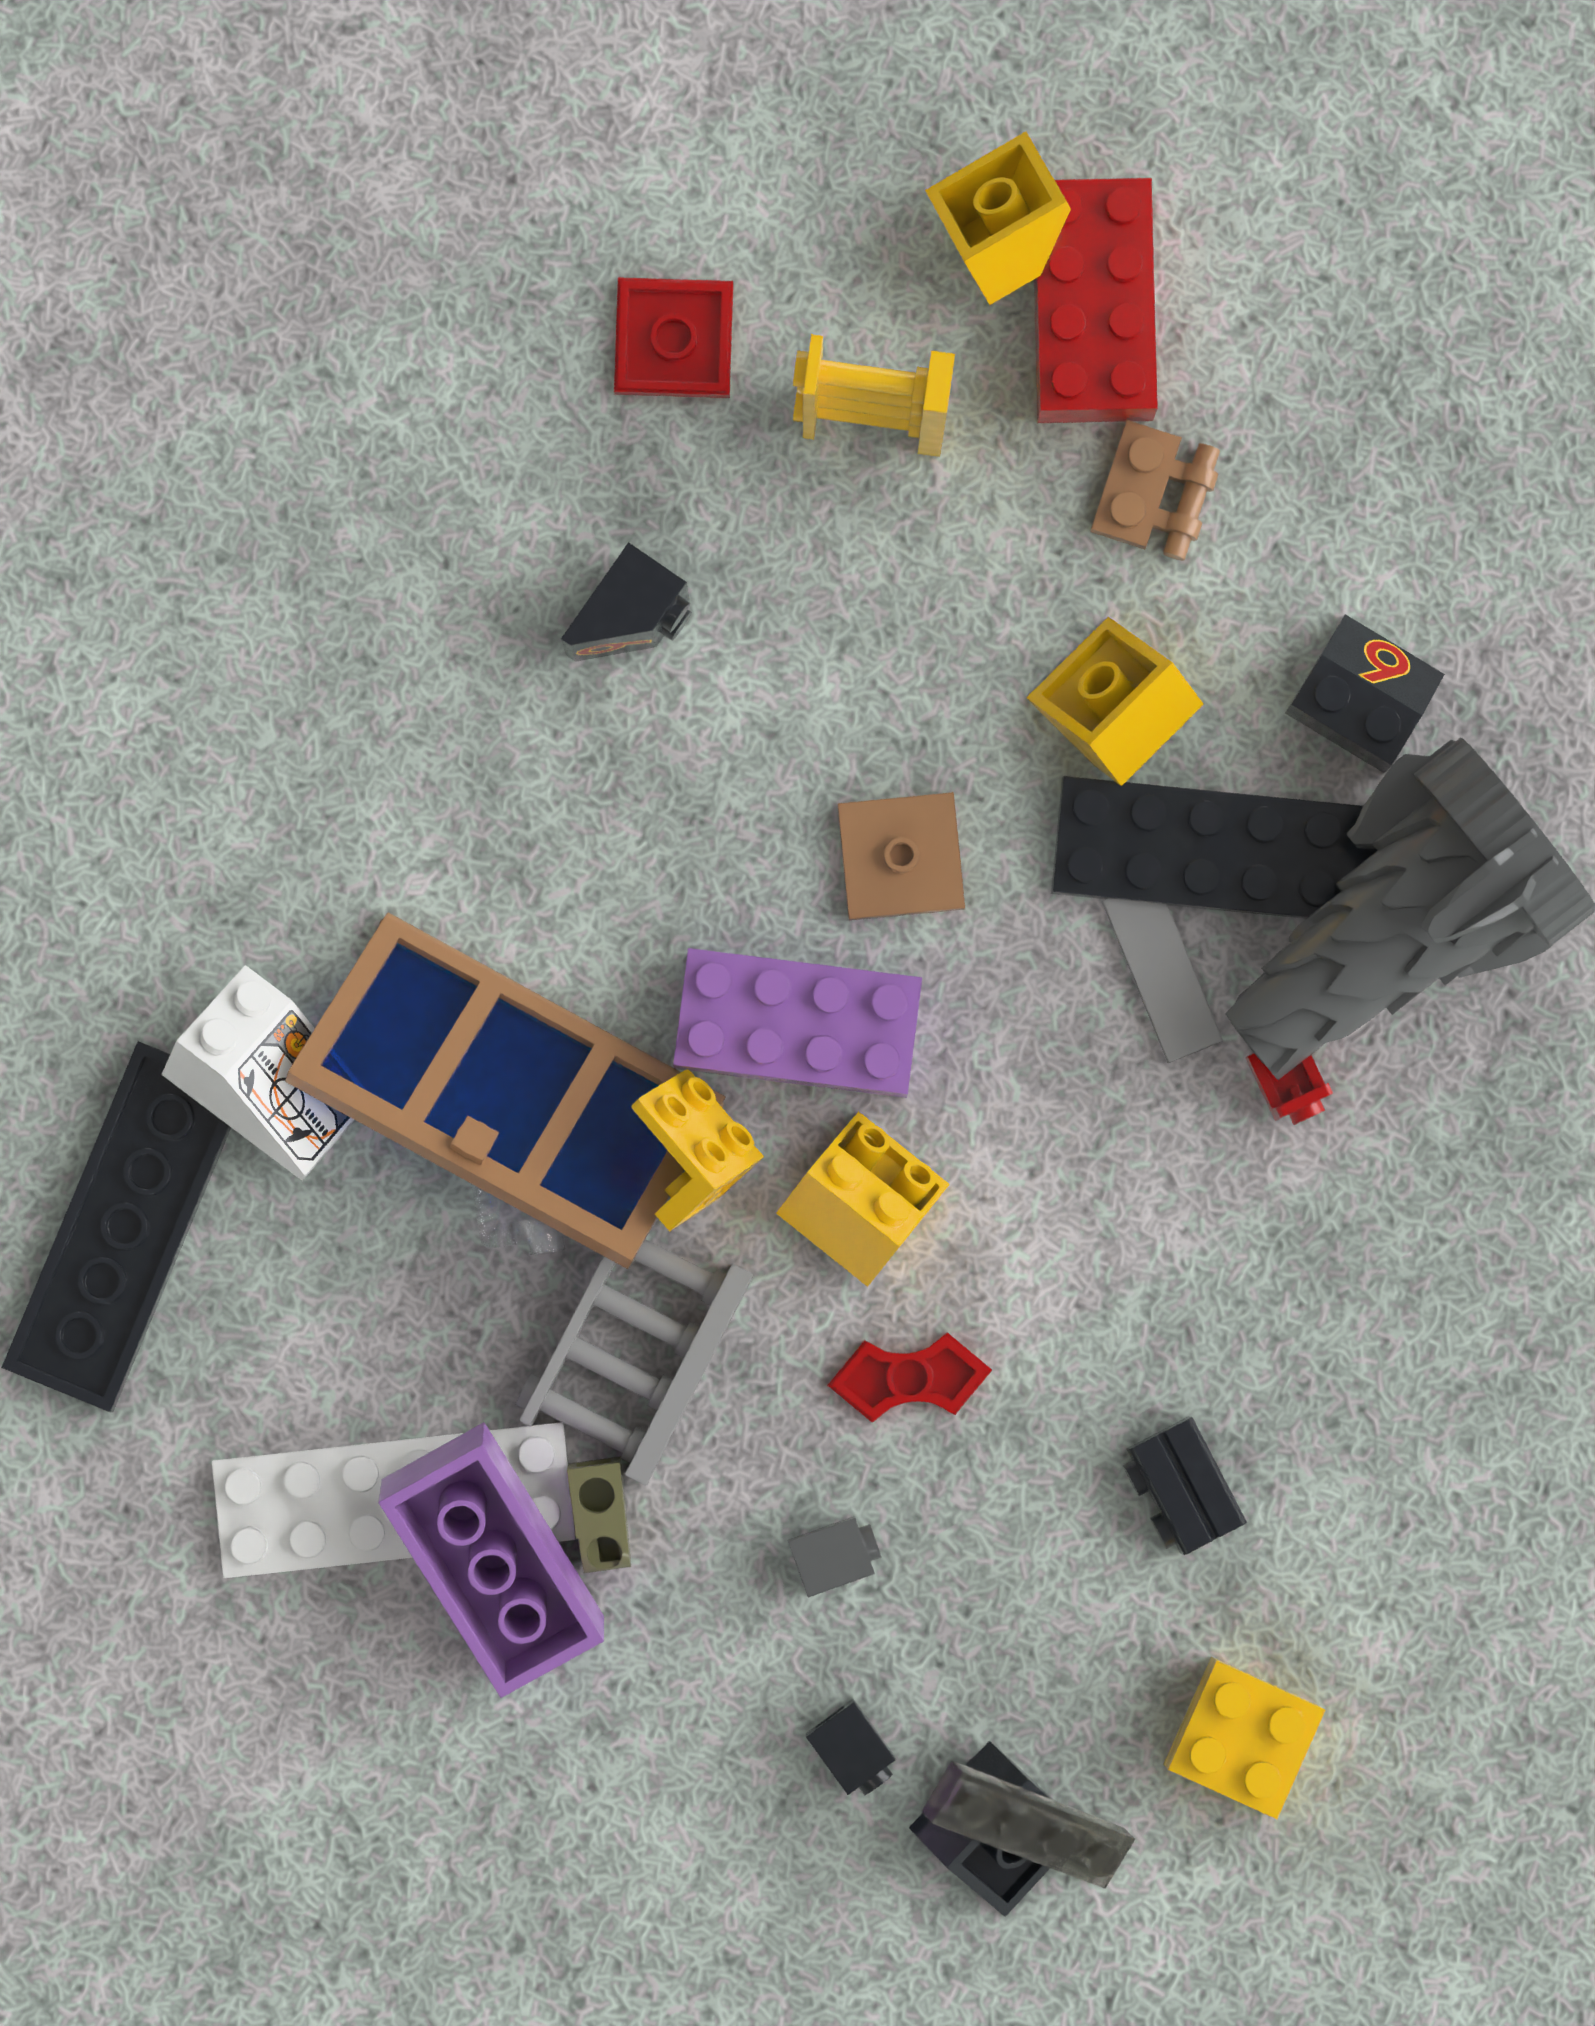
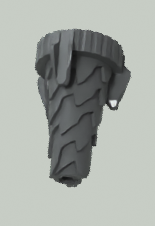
[1225,737,1595,1080]

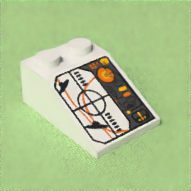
[162,965,364,1181]

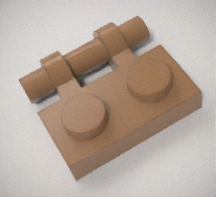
[1090,420,1220,561]

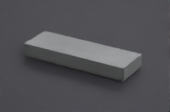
[1102,898,1223,1063]

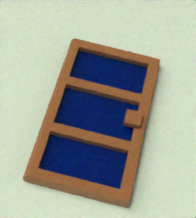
[285,912,726,1269]

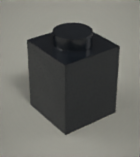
[806,1699,896,1796]

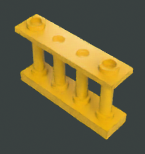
[793,334,955,457]

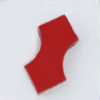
[827,1332,992,1423]

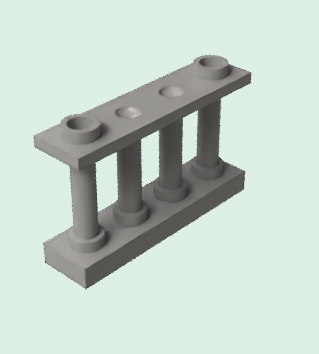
[515,1210,754,1486]

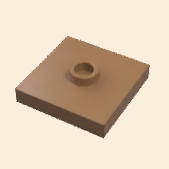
[838,792,965,921]

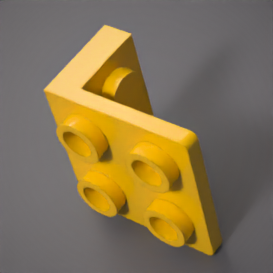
[632,1069,764,1232]

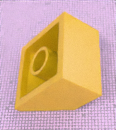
[925,131,1071,305]
[1026,617,1204,786]

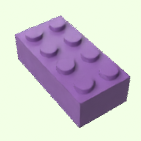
[673,948,922,1098]
[378,1422,604,1698]

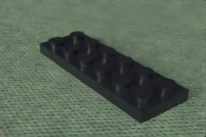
[1051,776,1378,919]
[1,1041,231,1412]

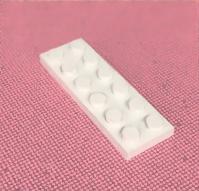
[212,1422,576,1578]

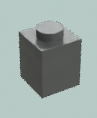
[788,1516,882,1598]

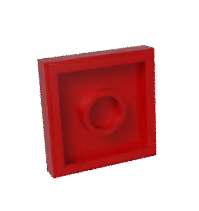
[614,277,734,398]

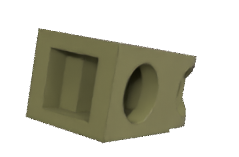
[567,1456,631,1573]

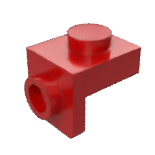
[1246,1053,1333,1125]

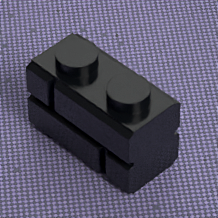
[1123,1416,1247,1555]

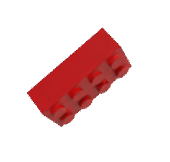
[1034,178,1158,423]

